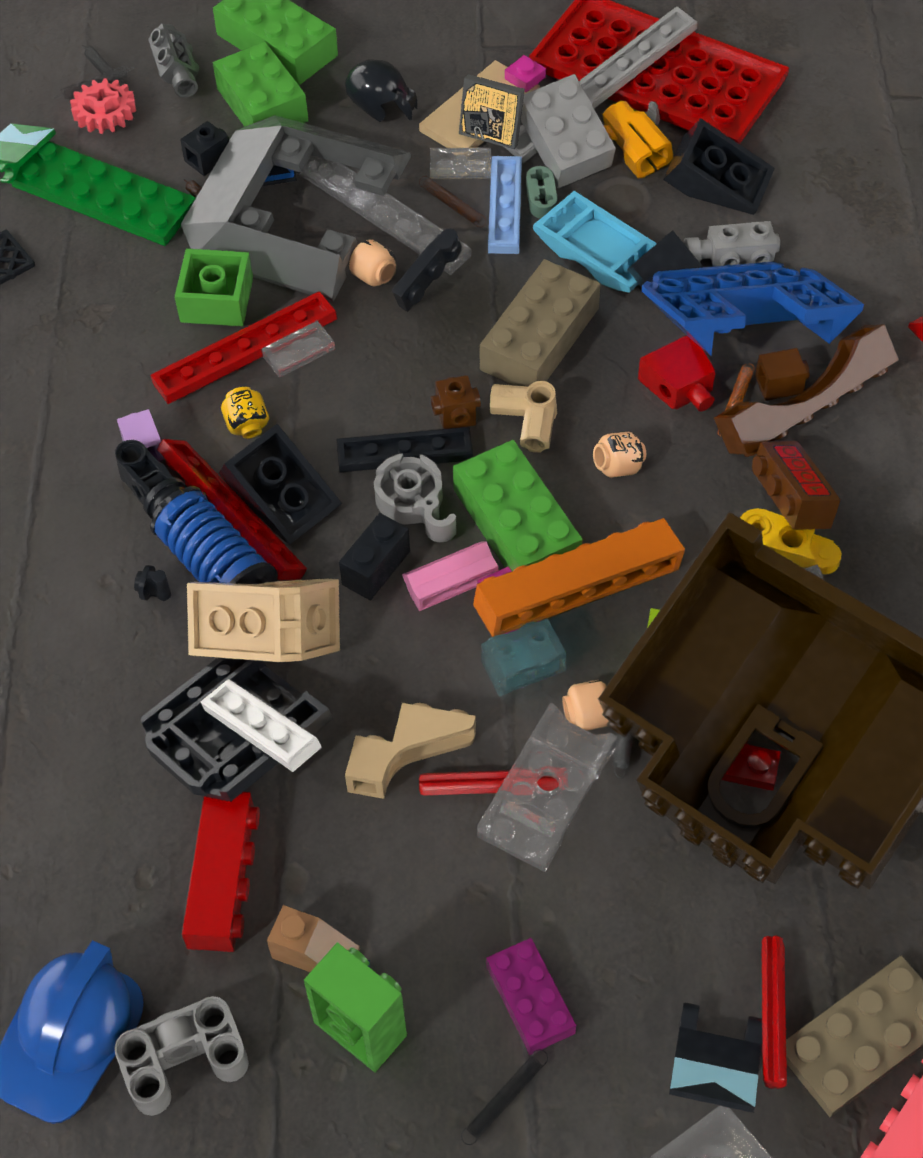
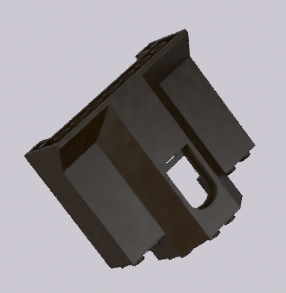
[598,512,923,890]

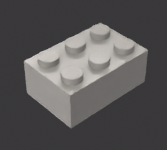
[521,74,616,188]

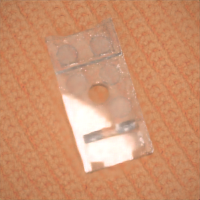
[477,703,617,872]

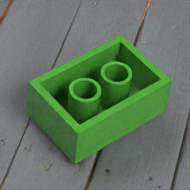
[213,42,308,127]
[304,942,407,1073]

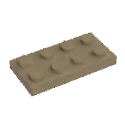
[786,955,923,1117]

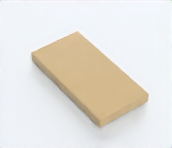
[419,60,540,158]

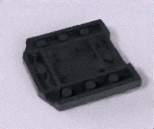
[141,657,333,802]

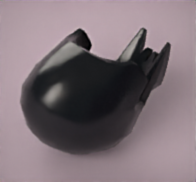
[345,59,417,122]

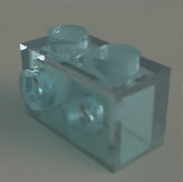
[481,618,566,696]

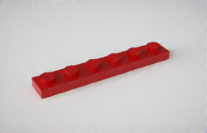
[150,291,337,404]
[157,439,307,581]

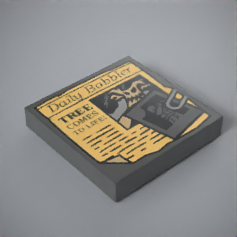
[459,74,525,149]

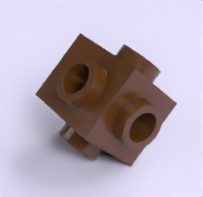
[431,375,481,429]

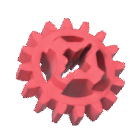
[70,78,136,134]

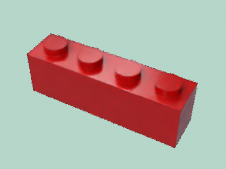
[182,792,260,952]

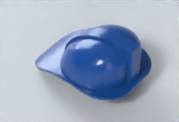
[0,940,143,1124]

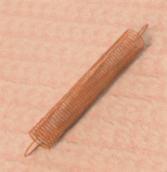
[718,364,755,436]

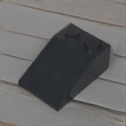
[663,118,775,215]
[219,424,342,545]

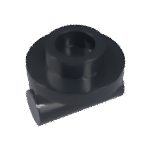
[134,565,171,601]

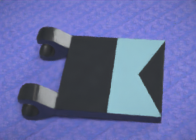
[669,1002,762,1113]

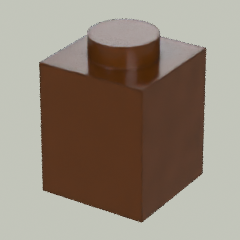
[755,348,810,401]

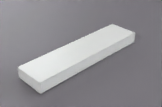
[201,679,322,772]

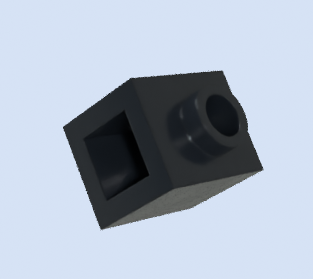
[180,121,229,176]

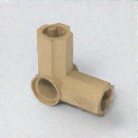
[490,381,557,453]

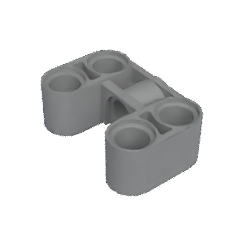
[115,996,249,1116]

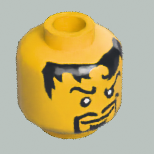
[221,387,269,439]

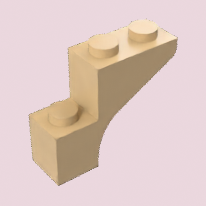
[345,703,476,799]

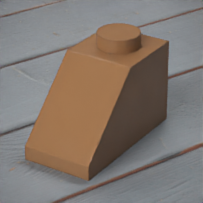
[267,905,360,972]

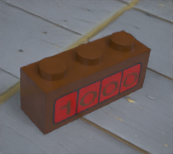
[752,441,841,530]

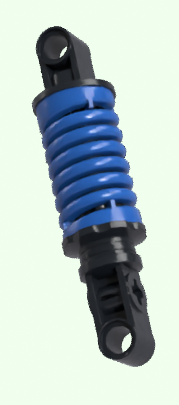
[115,440,278,585]

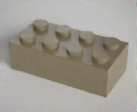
[479,259,601,387]

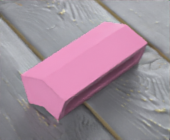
[402,541,498,611]

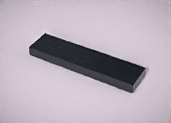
[336,427,473,473]

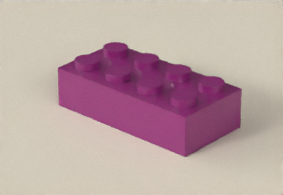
[486,938,576,1055]

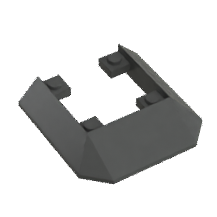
[181,115,411,302]

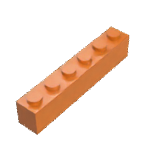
[473,518,685,638]

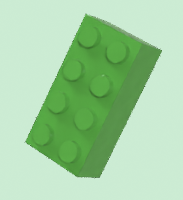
[213,0,338,85]
[453,440,582,571]

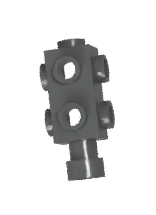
[148,23,199,97]

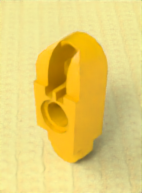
[740,508,842,576]

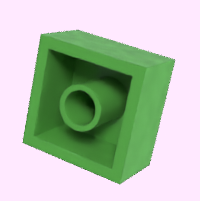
[175,248,253,326]

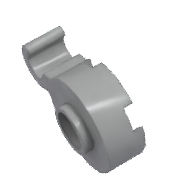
[374,453,457,542]

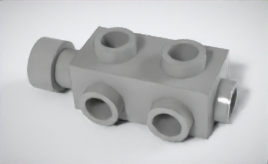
[683,221,780,267]

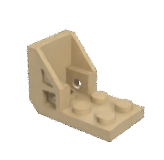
[187,579,340,662]

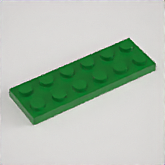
[11,141,196,246]

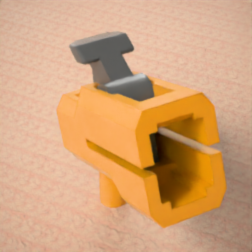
[602,101,673,178]

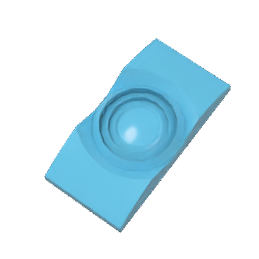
[533,191,657,293]

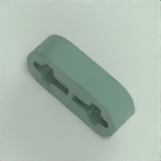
[526,166,557,219]

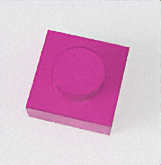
[505,55,546,92]

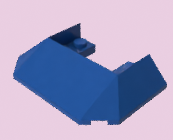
[641,262,864,356]

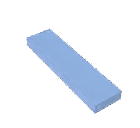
[488,156,522,254]

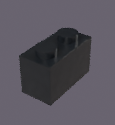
[339,513,410,601]

